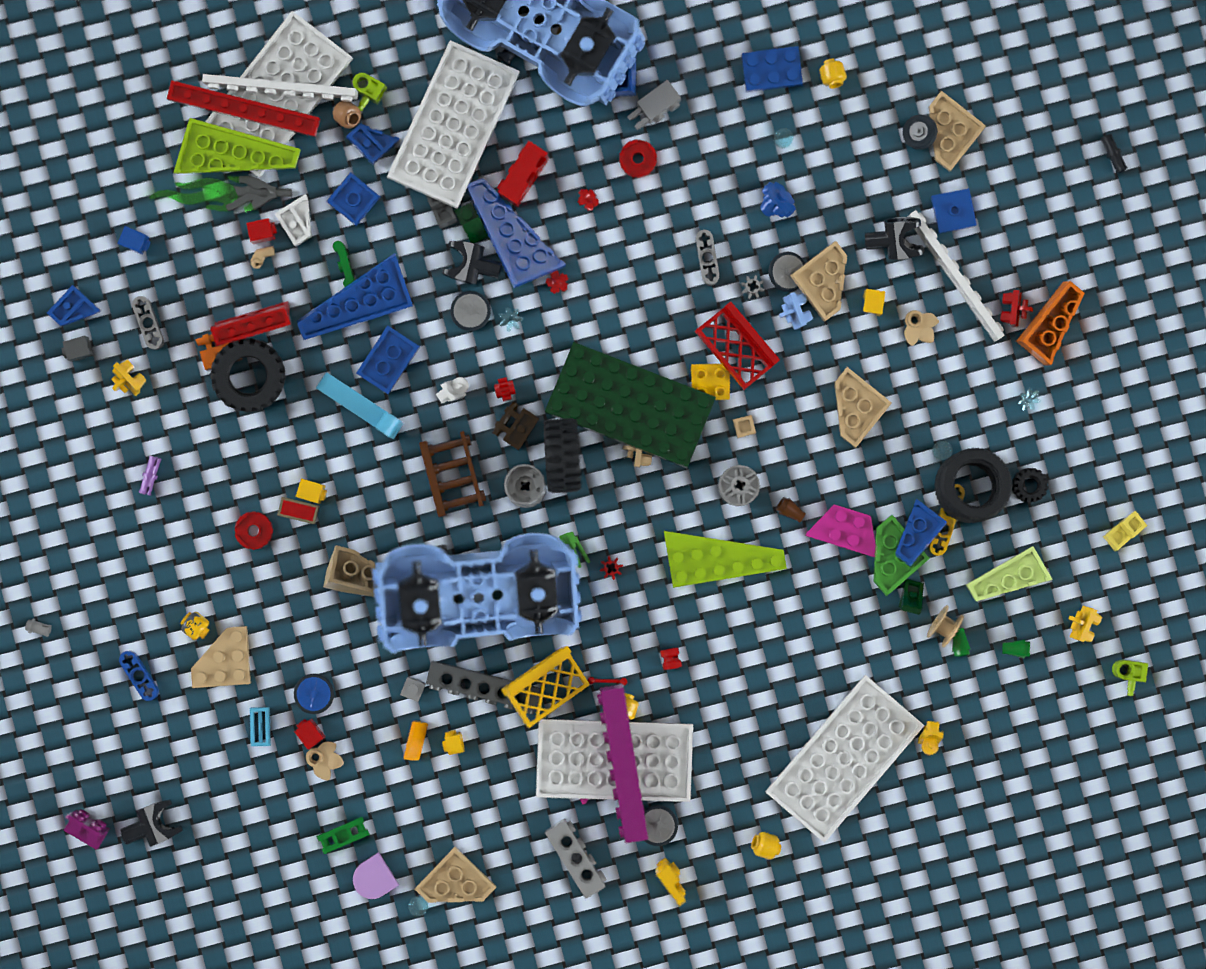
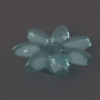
[499,307,523,332]
[1017,388,1041,411]

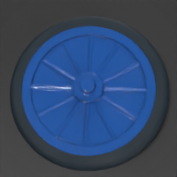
[294,674,334,714]

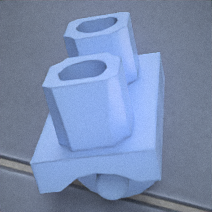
[779,292,813,330]

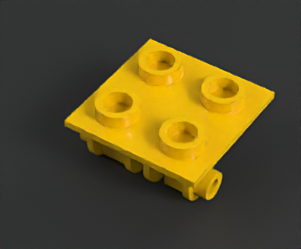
[691,363,730,400]

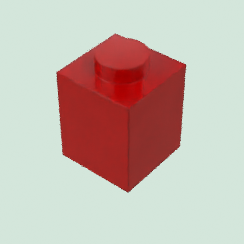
[246,218,277,244]
[294,719,326,750]

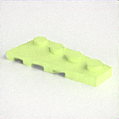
[966,546,1053,601]

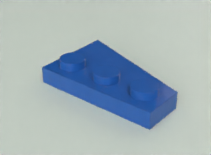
[895,499,947,567]

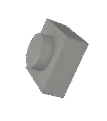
[400,677,426,702]

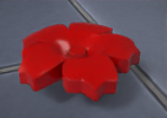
[578,189,599,211]
[545,270,569,294]

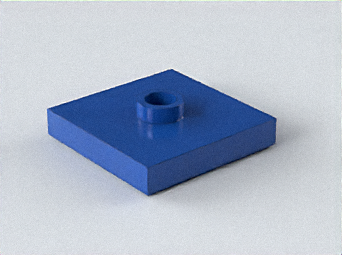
[326,172,380,226]
[931,188,977,234]

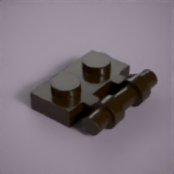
[492,401,540,451]

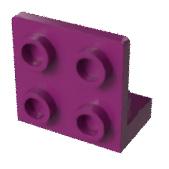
[64,809,110,850]

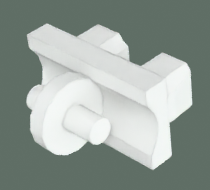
[436,377,469,404]

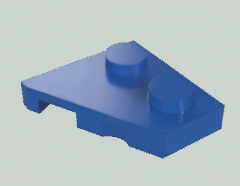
[47,285,101,326]

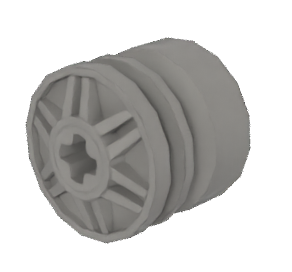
[504,464,546,508]
[718,465,760,506]

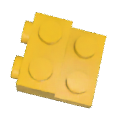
[655,858,686,906]

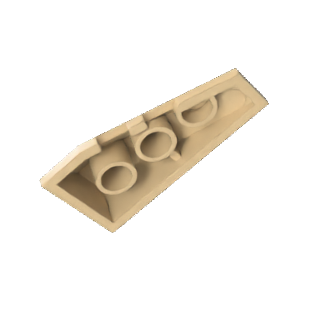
[323,545,377,597]

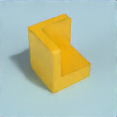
[863,289,885,316]

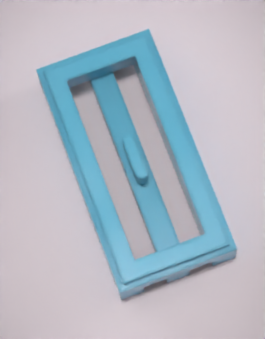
[250,707,271,746]

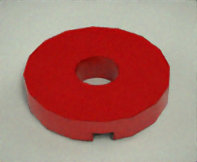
[619,139,657,178]
[235,512,273,550]

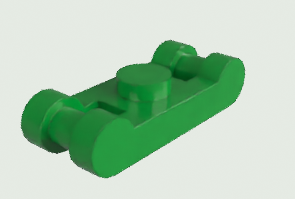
[333,241,355,287]
[316,817,370,854]

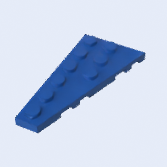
[466,178,566,288]
[297,253,413,340]

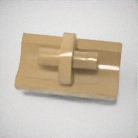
[623,445,652,468]

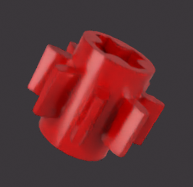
[494,377,516,402]
[600,556,623,580]

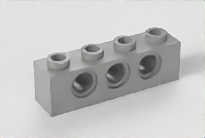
[545,818,607,899]

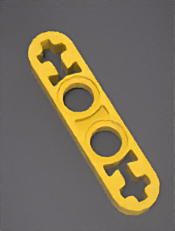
[928,484,965,556]

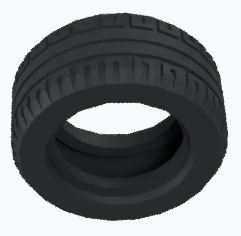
[934,448,1012,523]

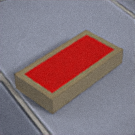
[277,497,320,524]

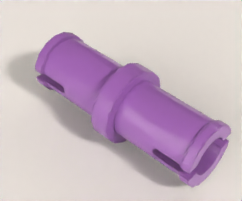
[139,455,161,496]

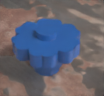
[760,182,796,218]

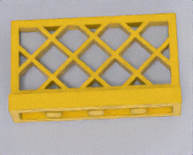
[501,646,590,728]

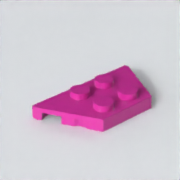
[805,504,875,558]

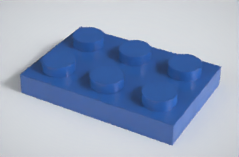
[741,46,803,92]
[356,325,420,395]

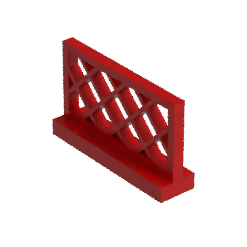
[210,301,291,347]
[695,302,780,390]

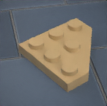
[928,91,986,172]
[790,241,847,321]
[834,367,892,448]
[191,626,251,688]
[415,847,497,903]

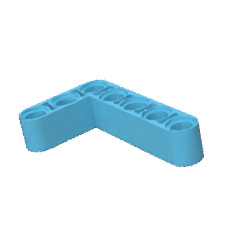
[316,372,404,439]

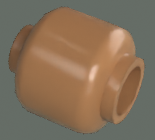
[333,101,361,129]

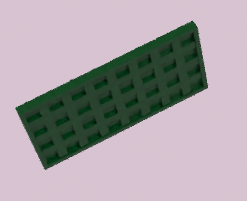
[545,342,716,469]

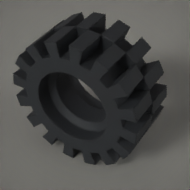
[1012,468,1049,503]

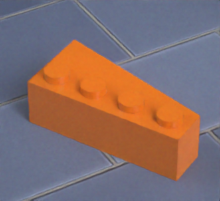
[1016,281,1085,365]

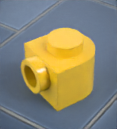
[442,730,465,755]

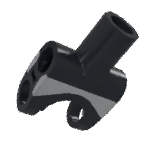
[865,217,924,260]
[442,241,502,285]
[120,799,183,847]

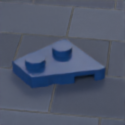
[347,123,400,165]

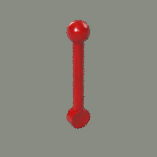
[587,677,628,685]

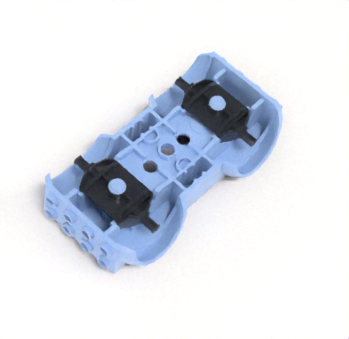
[437,0,645,106]
[372,533,582,653]

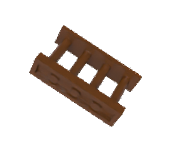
[419,431,486,517]

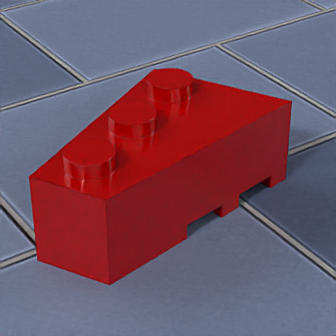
[497,140,549,207]

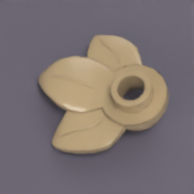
[904,310,939,346]
[306,741,344,780]

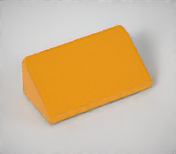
[403,720,428,761]

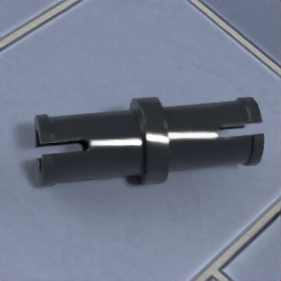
[1100,134,1128,173]

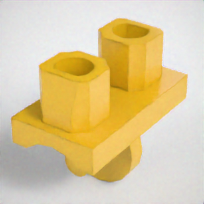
[111,360,146,396]
[1068,605,1102,642]
[918,721,943,755]

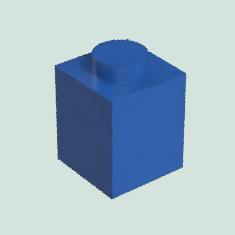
[117,226,150,255]

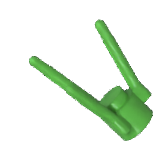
[559,532,590,568]

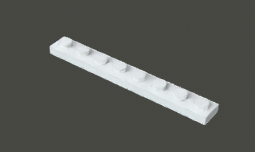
[202,74,358,102]
[908,210,1005,342]

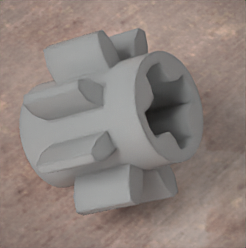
[741,275,764,299]

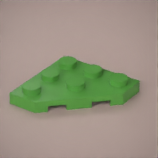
[873,515,930,596]

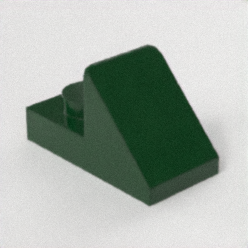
[454,202,489,244]
[899,579,924,615]

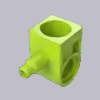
[353,73,387,111]
[1112,660,1148,696]

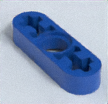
[119,651,159,701]

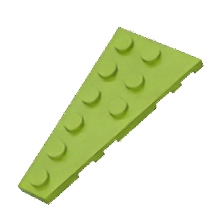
[173,118,301,174]
[664,531,787,588]

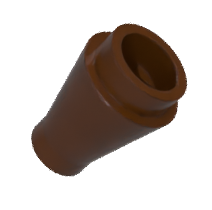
[776,497,806,522]

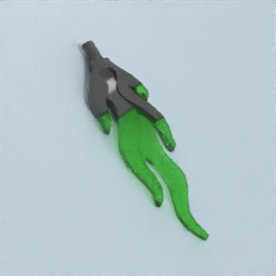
[149,175,292,212]

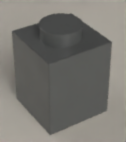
[62,335,94,362]

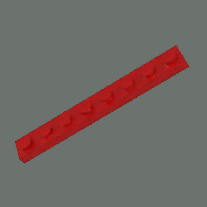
[167,80,320,137]

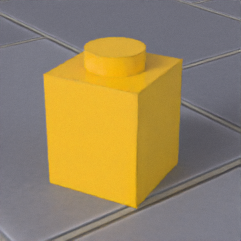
[295,478,327,504]

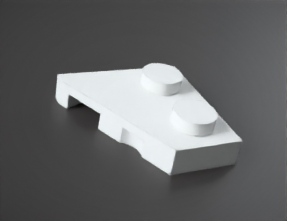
[274,194,312,247]

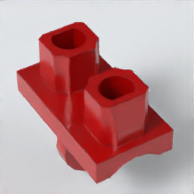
[1000,290,1033,327]

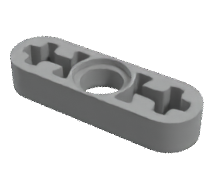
[696,230,719,286]
[132,296,164,350]

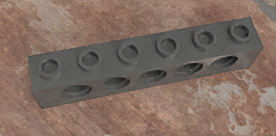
[426,661,541,715]

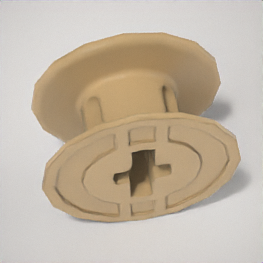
[926,605,964,648]

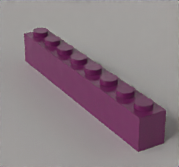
[597,684,648,843]

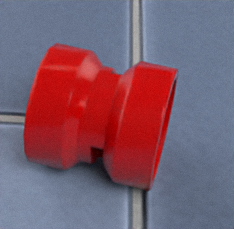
[660,647,682,670]

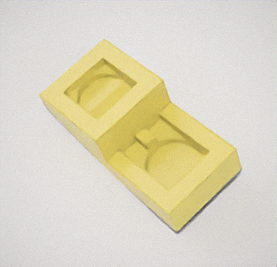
[1103,511,1148,551]

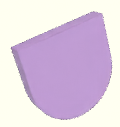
[353,852,399,899]

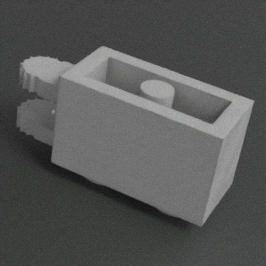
[628,80,681,130]

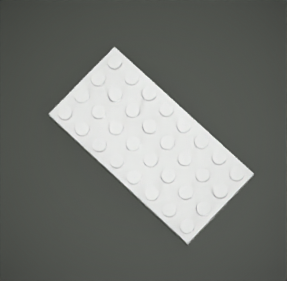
[205,11,353,178]
[387,40,520,209]
[765,675,925,843]
[536,719,693,802]

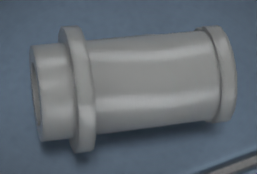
[25,618,52,637]

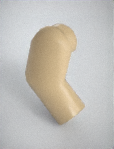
[250,246,275,269]

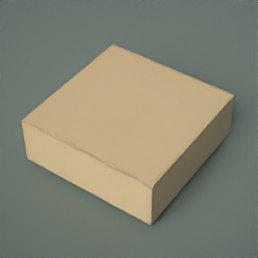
[733,415,756,438]

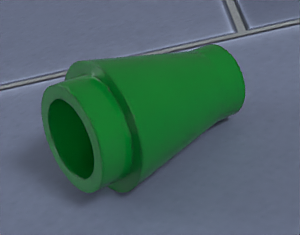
[952,628,971,657]
[1002,639,1030,659]

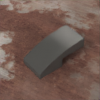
[426,195,458,229]

